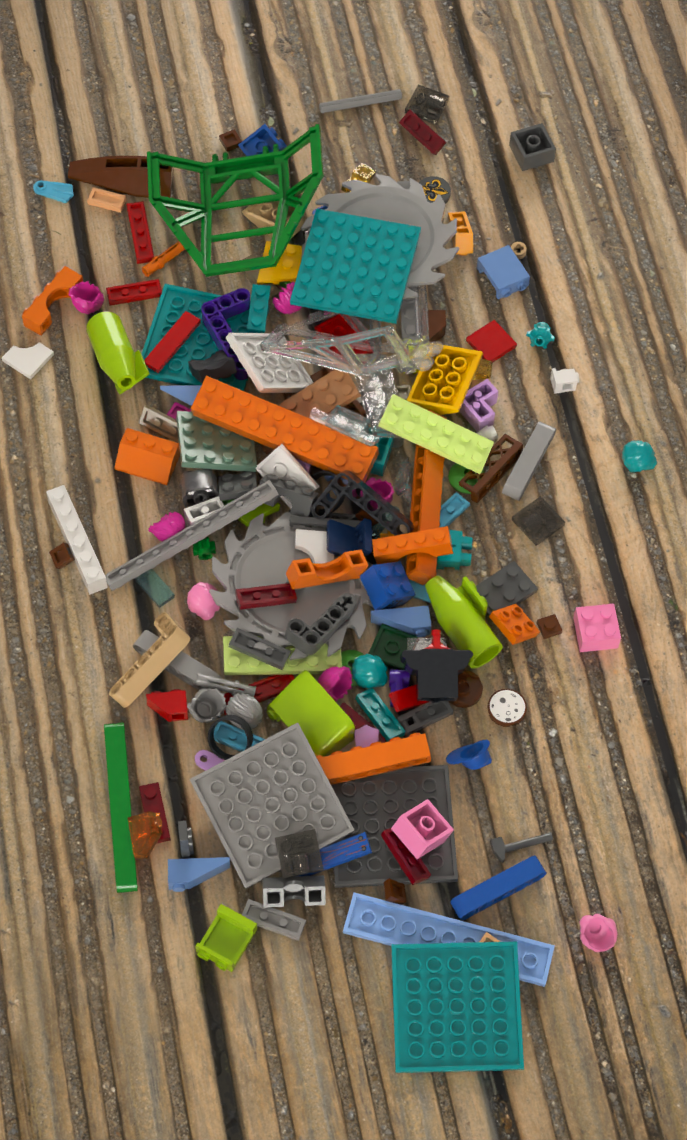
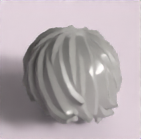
[187,688,226,723]
[225,693,263,730]

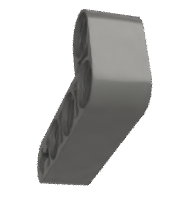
[285,593,356,655]

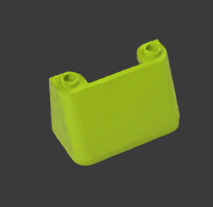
[267,670,355,757]

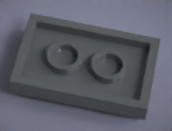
[476,561,538,622]

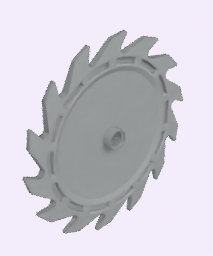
[301,174,459,300]
[209,512,374,660]

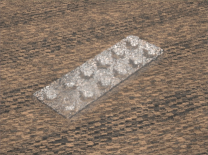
[350,354,400,437]

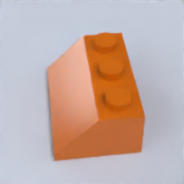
[114,428,180,485]

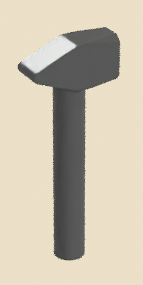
[490,832,553,863]

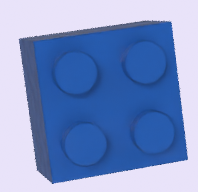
[360,561,416,610]

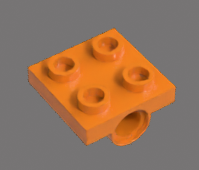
[489,604,540,645]

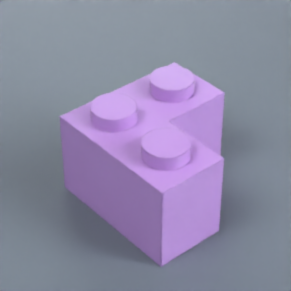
[459,379,499,432]

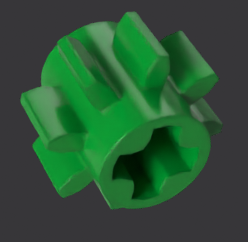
[192,537,216,560]

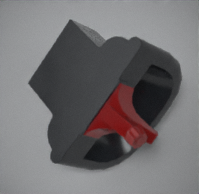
[400,629,473,703]

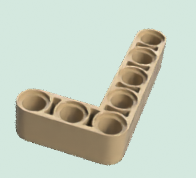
[109,612,190,708]

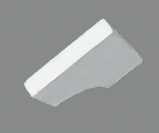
[2,342,54,379]
[295,529,334,564]

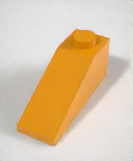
[448,211,473,256]

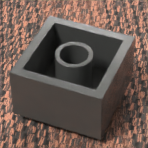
[509,123,556,171]

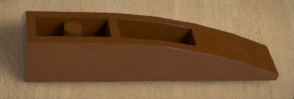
[68,156,174,198]

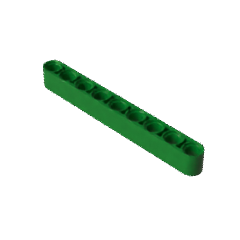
[104,722,138,893]

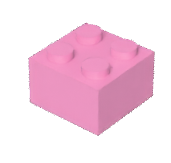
[573,604,621,652]
[391,799,454,860]

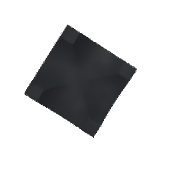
[188,350,237,384]

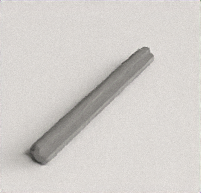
[319,89,402,113]

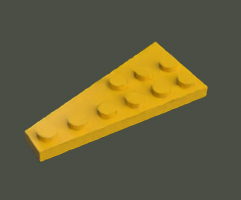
[257,241,302,285]

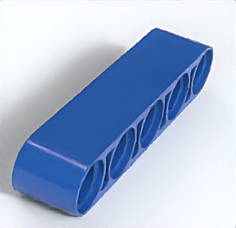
[450,855,547,921]

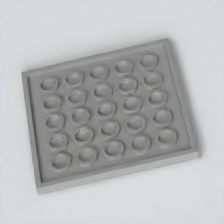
[190,722,355,889]

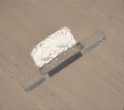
[309,405,380,446]

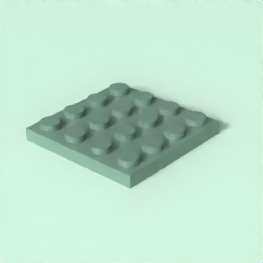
[176,411,257,472]

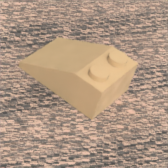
[242,192,306,239]

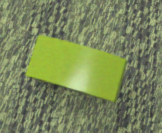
[238,502,280,527]

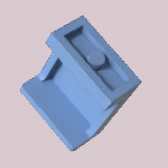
[477,245,530,299]

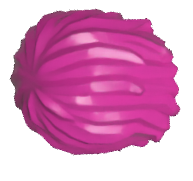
[68,281,104,314]
[272,282,302,314]
[360,477,394,509]
[148,512,186,542]
[318,666,353,702]

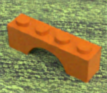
[22,266,83,336]
[372,526,453,564]
[286,549,369,590]

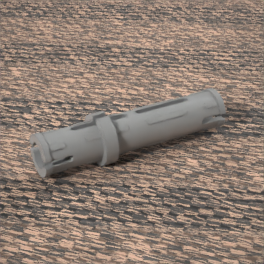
[195,673,256,696]

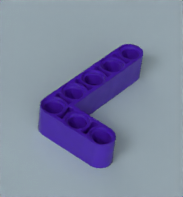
[201,288,250,380]

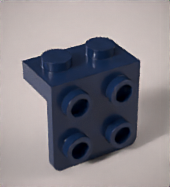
[327,518,373,558]

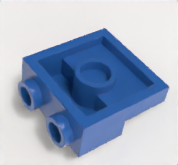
[238,124,287,156]

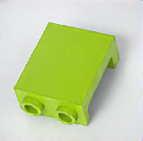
[195,904,257,972]

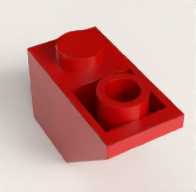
[146,689,188,722]

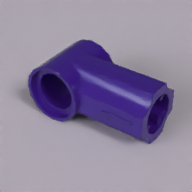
[389,669,410,708]

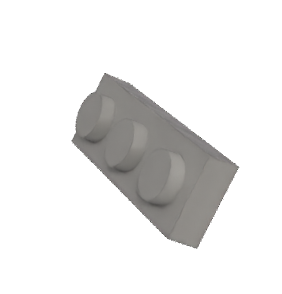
[242,899,306,941]

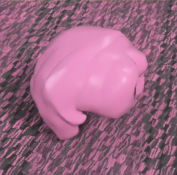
[187,582,220,620]
[579,914,618,952]

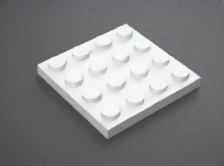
[226,333,314,393]

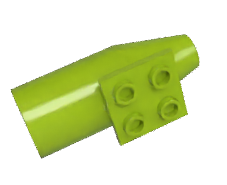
[86,312,150,394]
[425,575,503,669]

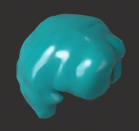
[622,440,657,472]
[352,654,388,689]

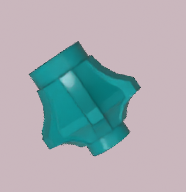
[526,322,555,349]

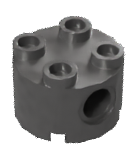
[180,469,219,508]

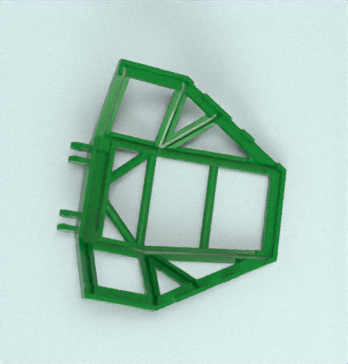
[147,124,324,277]

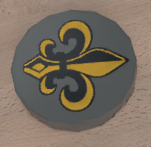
[419,176,451,204]

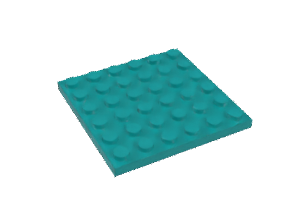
[290,208,421,324]
[142,284,269,391]
[391,941,524,1073]

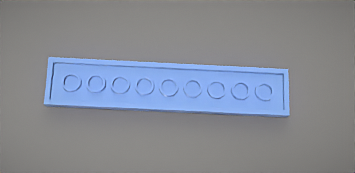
[343,892,555,987]

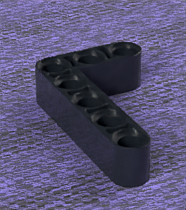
[311,470,414,536]

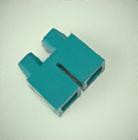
[436,530,473,570]

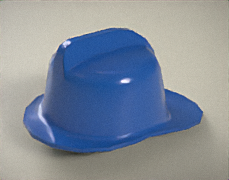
[446,739,492,770]

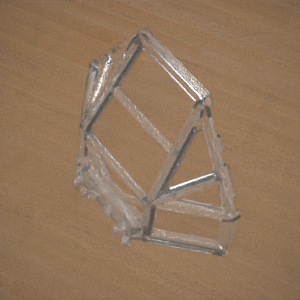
[260,285,443,376]

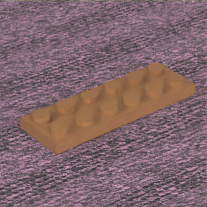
[260,364,362,454]

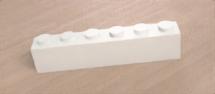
[46,485,107,595]

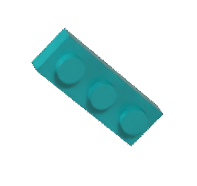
[247,284,271,333]
[355,688,406,742]

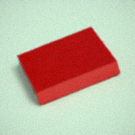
[466,320,517,365]

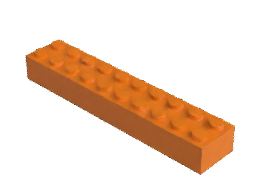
[190,376,379,483]

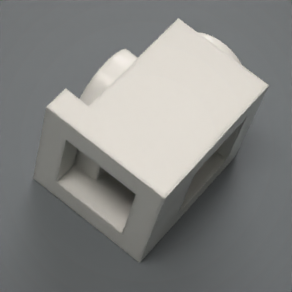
[550,368,579,394]

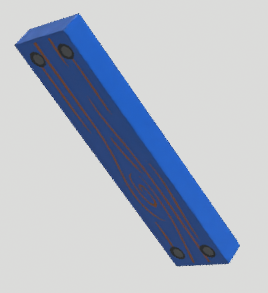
[290,832,372,877]

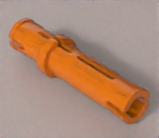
[141,241,185,277]

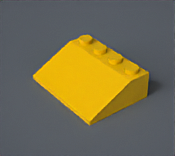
[407,343,483,415]

